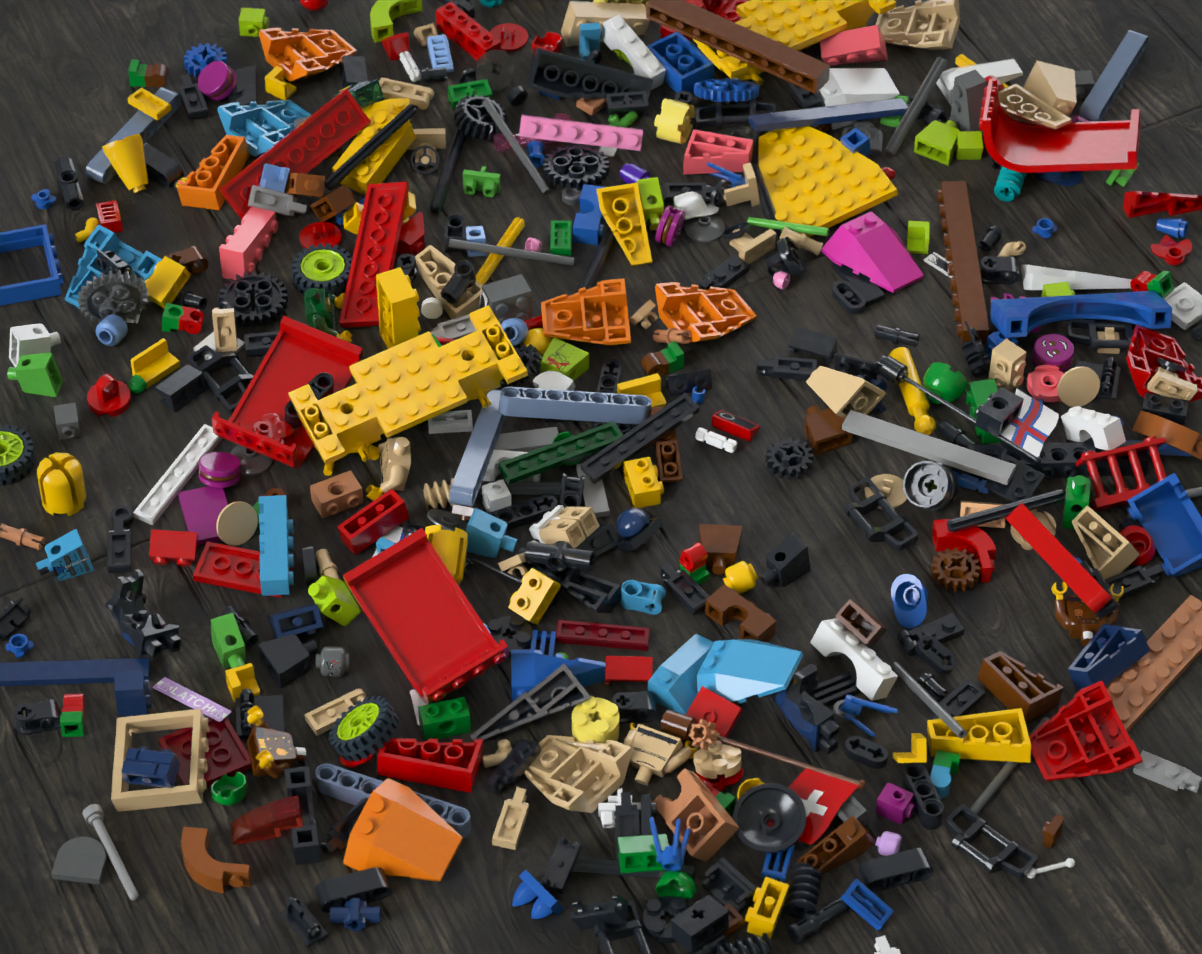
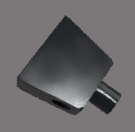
[759,532,811,587]
[259,634,318,688]

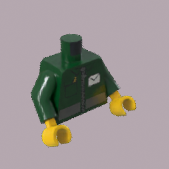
[304,288,352,343]

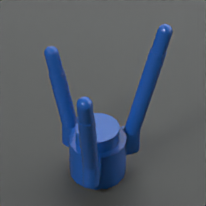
[707,162,746,188]
[840,694,898,737]
[649,817,691,871]

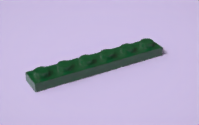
[498,421,623,485]

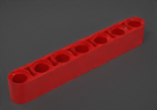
[1005,503,1113,614]

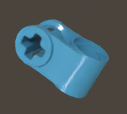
[620,580,666,615]

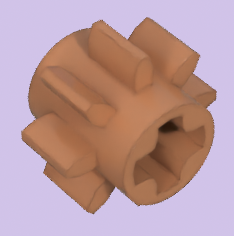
[688,719,720,750]

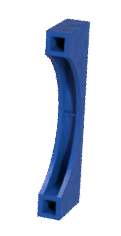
[990,291,1172,338]

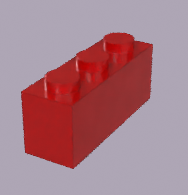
[337,489,410,556]

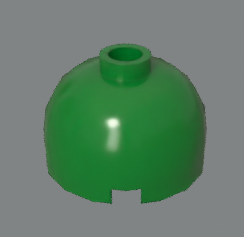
[923,362,968,404]

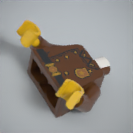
[1051,582,1124,647]
[246,706,306,779]

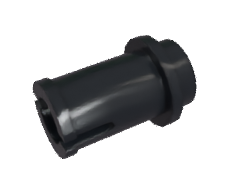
[421,67,447,83]
[979,226,1002,252]
[918,673,948,702]

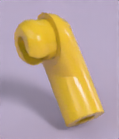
[75,218,100,243]

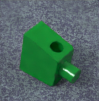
[1062,475,1090,529]

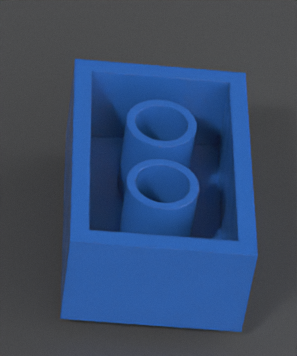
[647,32,714,93]

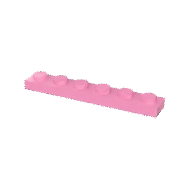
[519,115,643,151]

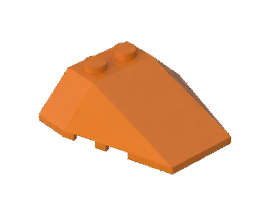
[259,28,357,82]
[541,278,631,345]
[655,282,757,344]
[343,778,463,882]

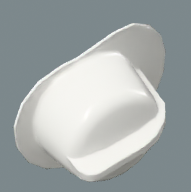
[674,192,719,220]

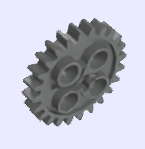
[78,270,149,324]

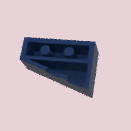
[1068,624,1150,691]

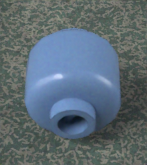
[96,314,128,346]
[500,318,528,346]

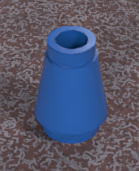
[1156,218,1189,239]

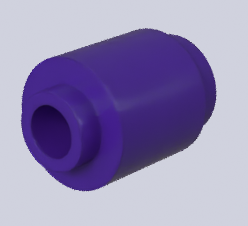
[620,163,651,184]

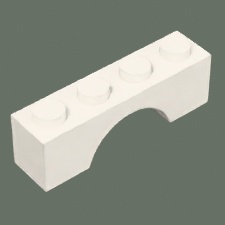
[600,15,666,90]
[810,618,898,701]

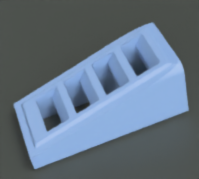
[427,34,454,72]

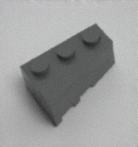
[949,69,987,142]

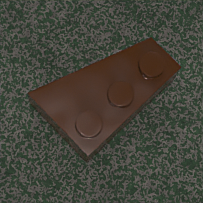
[977,651,1064,723]

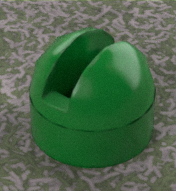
[128,374,148,394]

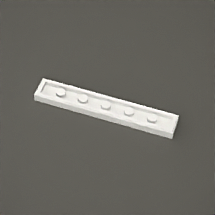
[133,424,222,525]

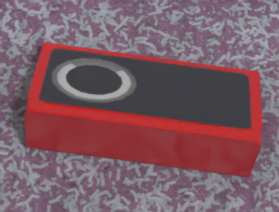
[711,410,760,442]

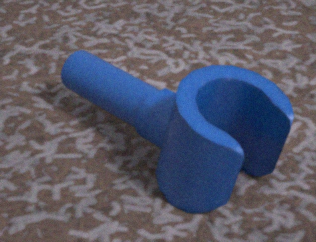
[692,387,706,404]

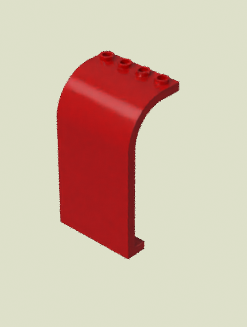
[979,79,1141,173]
[212,316,363,469]
[343,528,509,705]

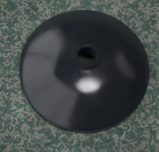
[733,783,806,854]

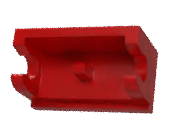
[605,656,653,686]

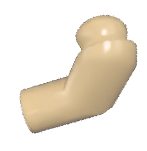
[997,241,1026,257]

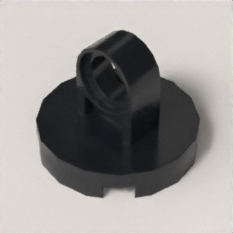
[766,237,807,277]

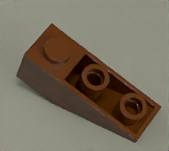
[797,815,876,874]

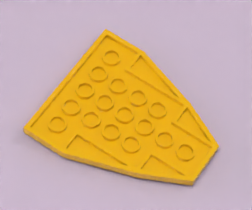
[758,126,898,237]

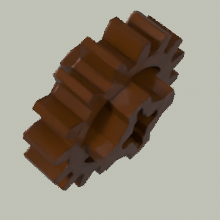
[930,547,981,592]

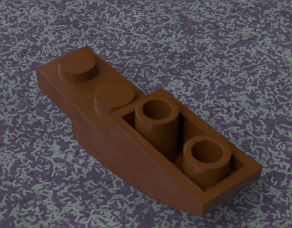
[650,407,683,483]

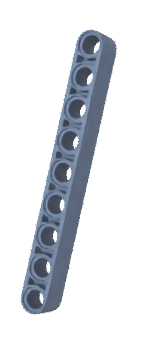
[449,389,507,506]

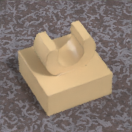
[629,300,658,329]
[1097,327,1120,354]
[498,552,527,577]

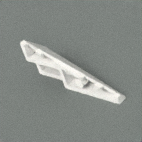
[1021,264,1132,290]

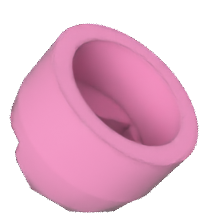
[525,237,542,252]
[773,271,790,290]

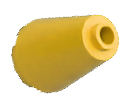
[102,133,148,193]

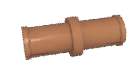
[653,328,692,344]
[0,523,45,551]

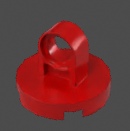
[87,374,131,417]

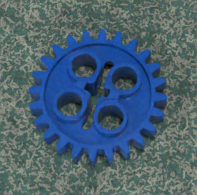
[694,78,759,102]

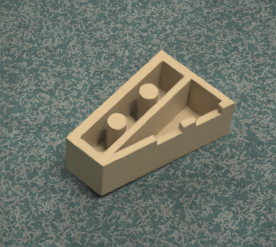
[1071,505,1140,580]

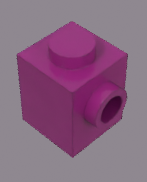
[876,782,915,825]

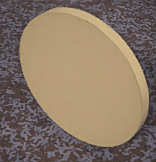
[1057,366,1100,407]
[864,474,908,509]
[216,501,258,546]

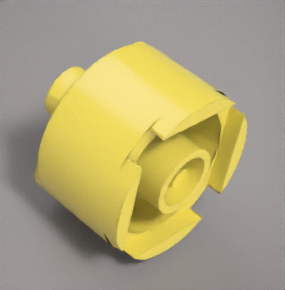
[654,98,695,144]
[572,696,619,743]

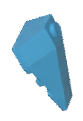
[648,634,714,715]

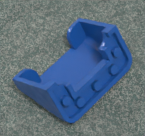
[1127,473,1202,578]

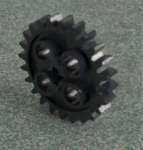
[543,143,609,191]
[218,271,288,327]

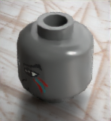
[316,646,350,677]

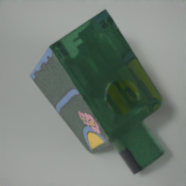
[334,79,384,109]

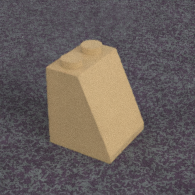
[1023,61,1077,117]
[806,366,886,419]

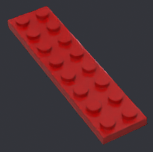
[219,89,371,220]
[339,182,410,328]

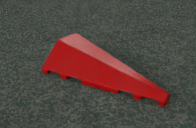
[1123,191,1202,218]

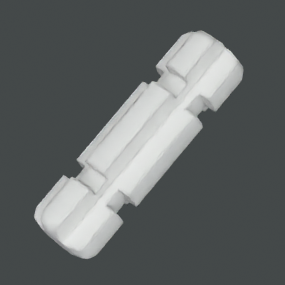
[400,51,421,82]
[695,427,737,453]

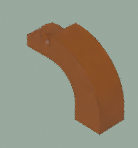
[1132,411,1202,460]
[181,827,251,893]

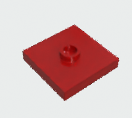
[686,686,743,744]

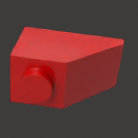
[397,212,425,257]

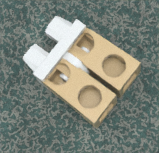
[529,505,599,548]

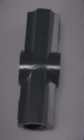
[54,156,84,211]
[524,541,596,572]

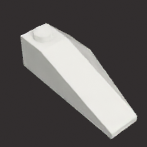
[937,59,1023,105]

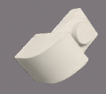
[532,371,576,391]

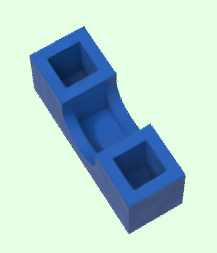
[573,184,606,245]

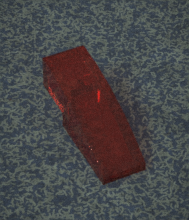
[231,795,303,845]

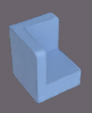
[259,164,289,193]

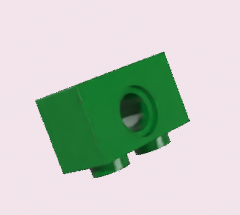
[418,697,471,742]

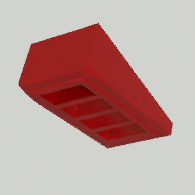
[96,200,123,233]

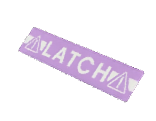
[153,677,232,722]

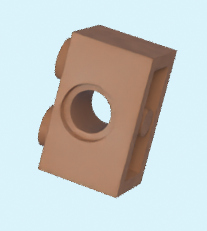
[310,470,363,518]

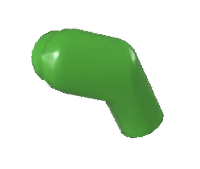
[608,111,638,128]

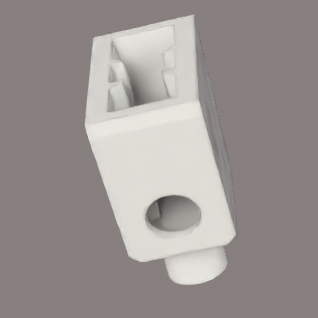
[9,323,61,367]

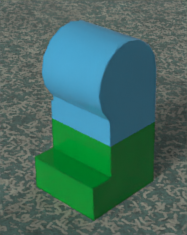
[930,750,960,799]

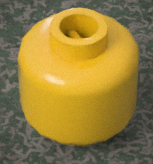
[723,561,758,594]

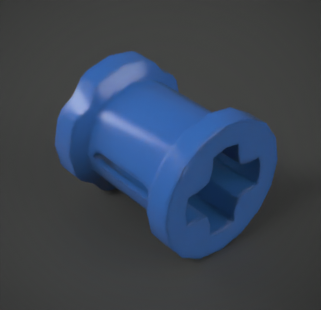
[526,140,545,167]

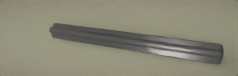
[885,57,947,156]

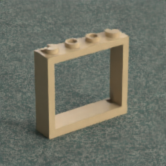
[111,709,210,812]

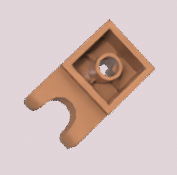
[653,768,739,862]

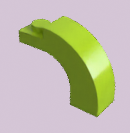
[370,0,423,43]

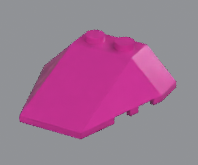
[821,211,924,293]

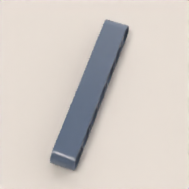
[1079,30,1149,122]
[85,87,182,184]
[498,387,652,424]
[315,763,471,838]

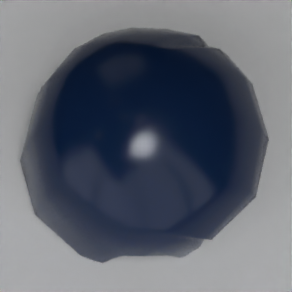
[616,507,650,538]

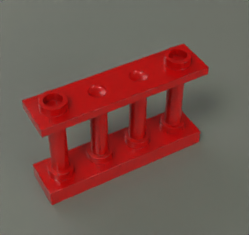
[1076,436,1166,512]

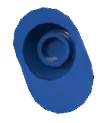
[891,574,928,629]

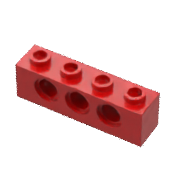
[436,2,501,64]

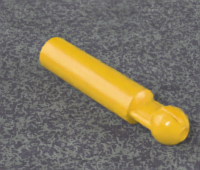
[889,347,936,435]

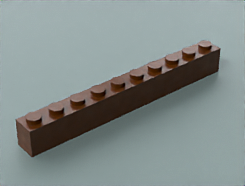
[646,0,830,94]
[937,181,989,345]

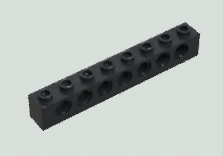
[968,441,1149,480]

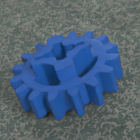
[184,43,227,77]

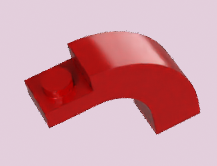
[932,519,996,583]

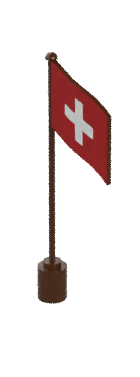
[660,709,865,846]

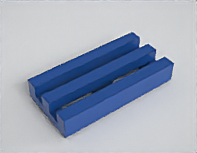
[531,630,556,656]
[761,843,796,883]
[840,878,894,931]

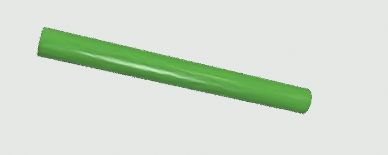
[747,217,829,236]

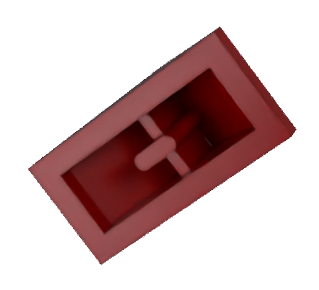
[381,32,409,61]

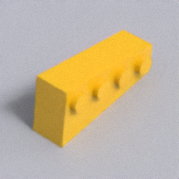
[927,708,1031,763]

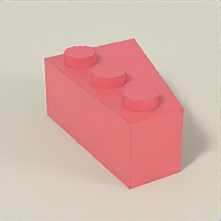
[820,25,888,66]
[683,129,753,175]

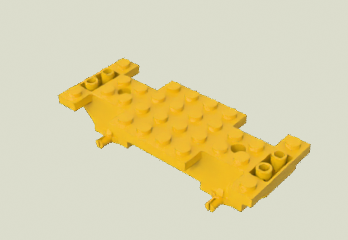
[693,0,896,85]
[288,305,528,465]

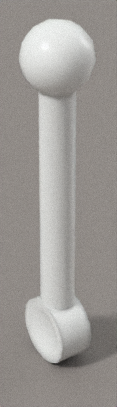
[1026,858,1075,878]

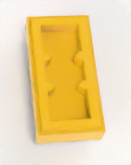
[127,87,172,121]

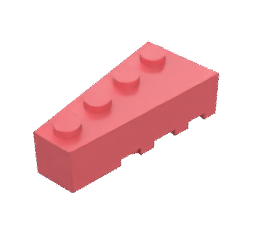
[219,207,278,280]

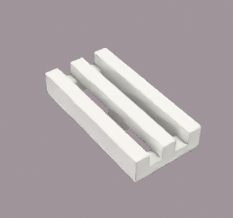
[428,410,473,434]

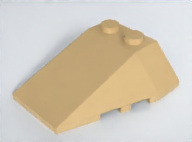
[875,0,960,50]
[524,735,632,813]

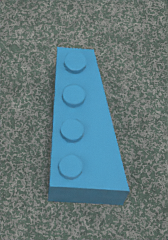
[259,495,294,596]

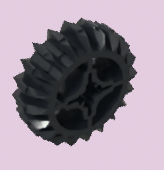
[453,94,508,142]

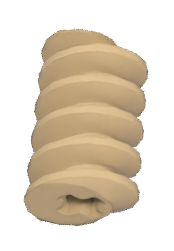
[423,478,454,511]

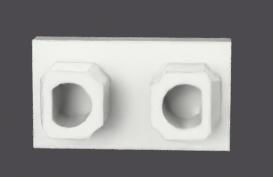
[598,789,641,828]

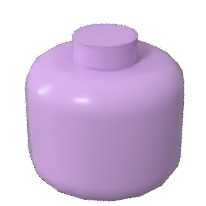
[876,831,901,856]

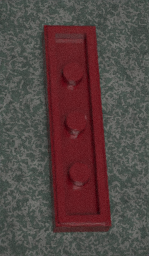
[555,620,650,651]

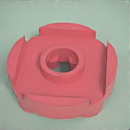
[1027,365,1066,402]

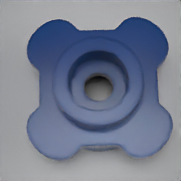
[31,189,56,209]
[1032,218,1057,239]
[5,634,34,658]

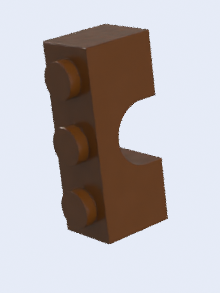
[705,584,776,643]

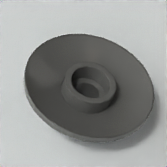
[684,214,725,243]
[230,445,273,476]
[427,509,468,532]

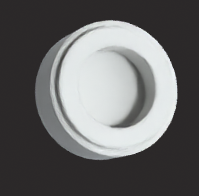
[421,298,443,319]

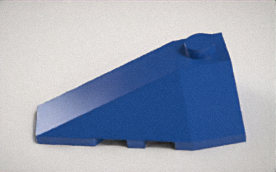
[511,649,605,701]

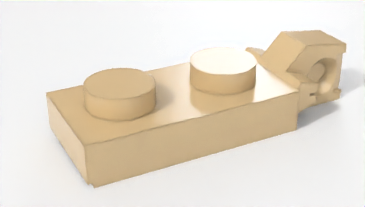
[492,787,529,850]

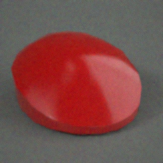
[1120,525,1156,566]

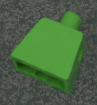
[7,352,63,397]
[211,613,246,669]

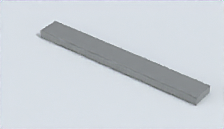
[842,410,1016,485]

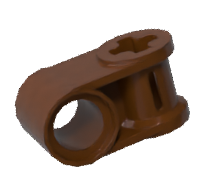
[167,246,209,276]

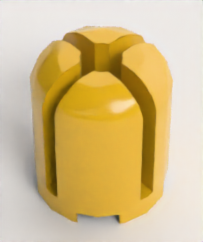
[37,452,86,516]
[425,525,468,585]

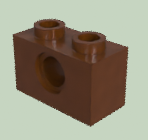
[310,184,356,222]

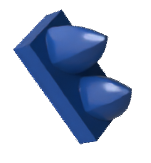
[512,870,564,919]

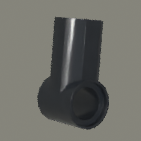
[441,260,476,305]

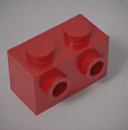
[149,529,199,566]

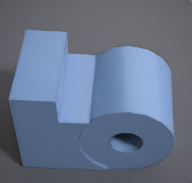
[465,225,486,257]

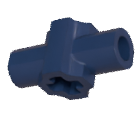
[330,898,381,931]

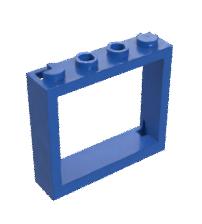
[0,224,64,306]

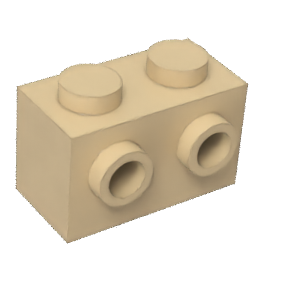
[988,339,1026,391]

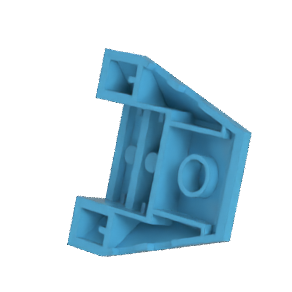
[218,100,311,156]
[65,224,162,309]
[697,639,803,704]

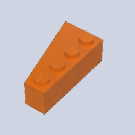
[177,135,250,210]

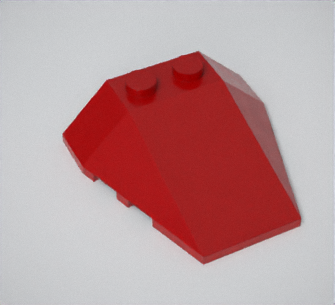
[1126,325,1202,403]
[1029,680,1143,781]

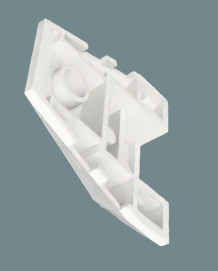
[818,68,900,130]

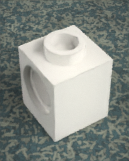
[482,479,511,513]

